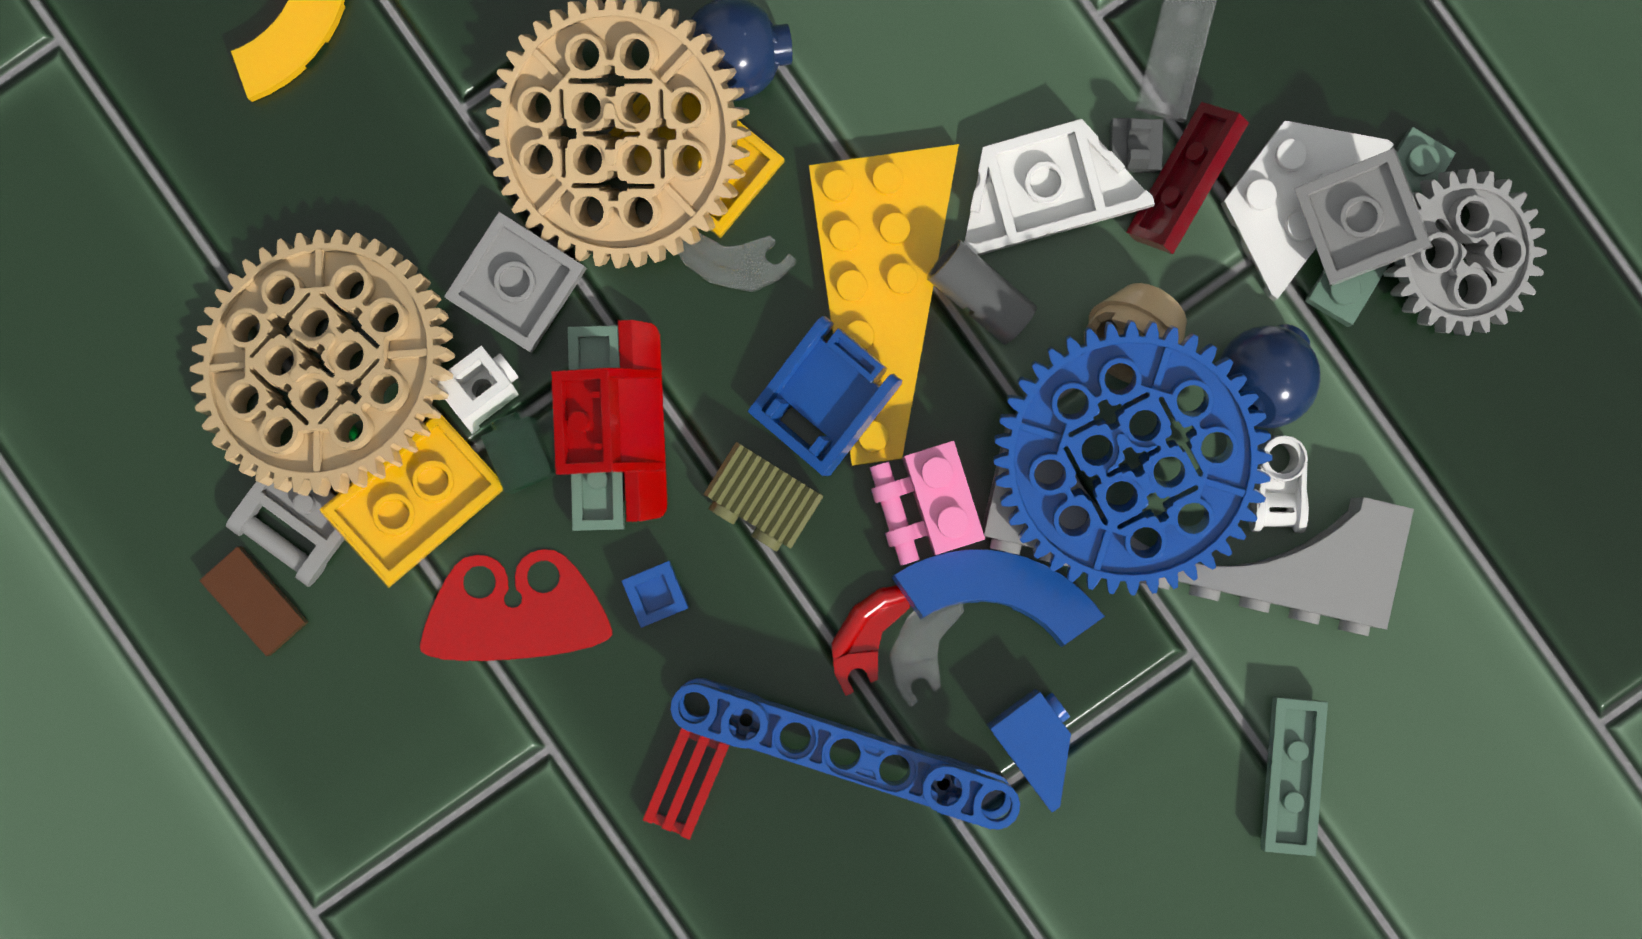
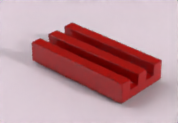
[643,728,729,840]

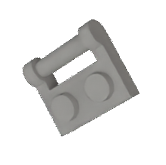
[226,481,344,587]

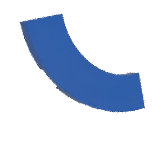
[892,550,1105,647]

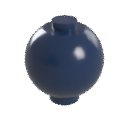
[690,0,793,101]
[1219,324,1321,428]

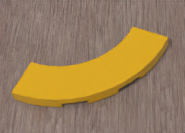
[231,0,346,102]

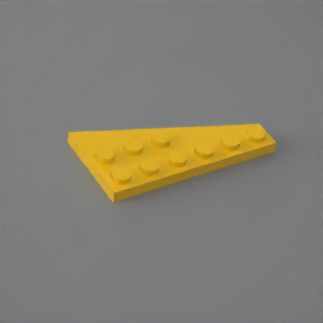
[809,144,959,466]

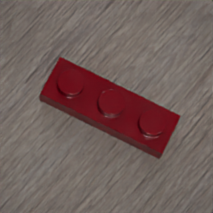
[1126,102,1249,254]

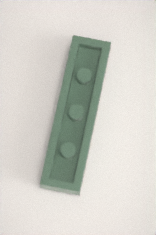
[1305,127,1456,327]
[568,325,625,531]

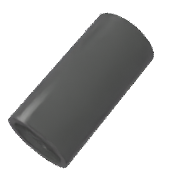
[927,240,1037,345]

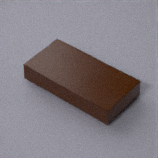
[199,546,309,656]

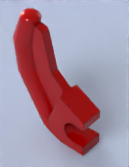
[831,585,910,696]

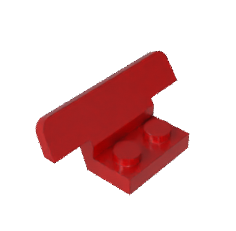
[551,320,667,522]

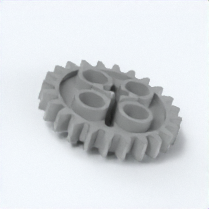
[1383,169,1547,336]

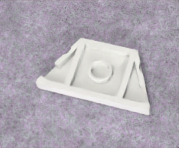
[964,119,1155,256]
[1221,121,1394,301]

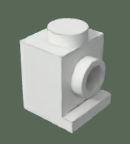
[437,346,519,434]

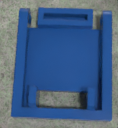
[747,316,902,476]

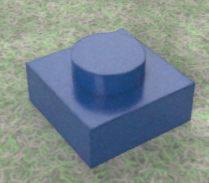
[622,561,689,628]

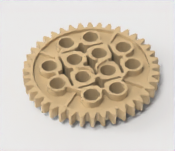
[486,0,751,268]
[190,230,455,497]

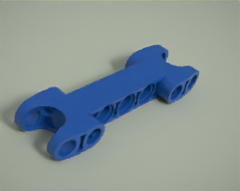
[670,678,1020,830]

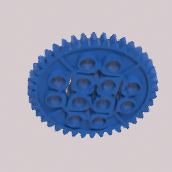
[993,320,1273,595]

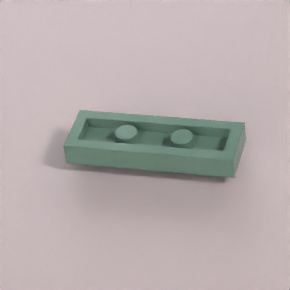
[1260,696,1328,856]

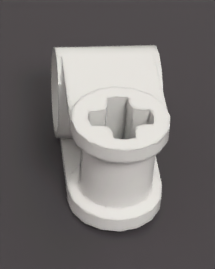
[1248,435,1309,533]

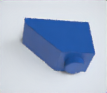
[986,689,1071,812]

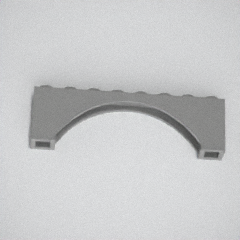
[982,427,1414,636]

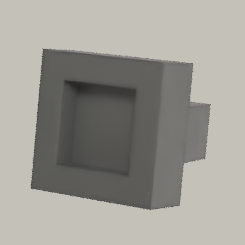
[1109,118,1163,173]

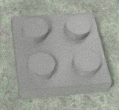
[1294,148,1433,286]
[444,212,587,353]

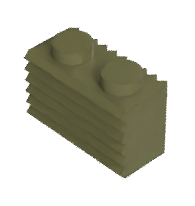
[704,442,823,552]

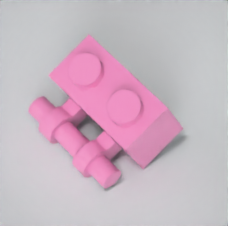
[870,441,985,566]

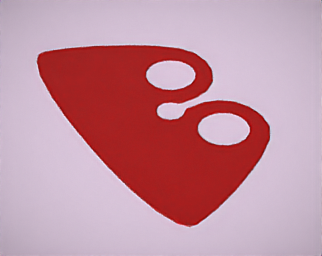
[420,549,612,661]

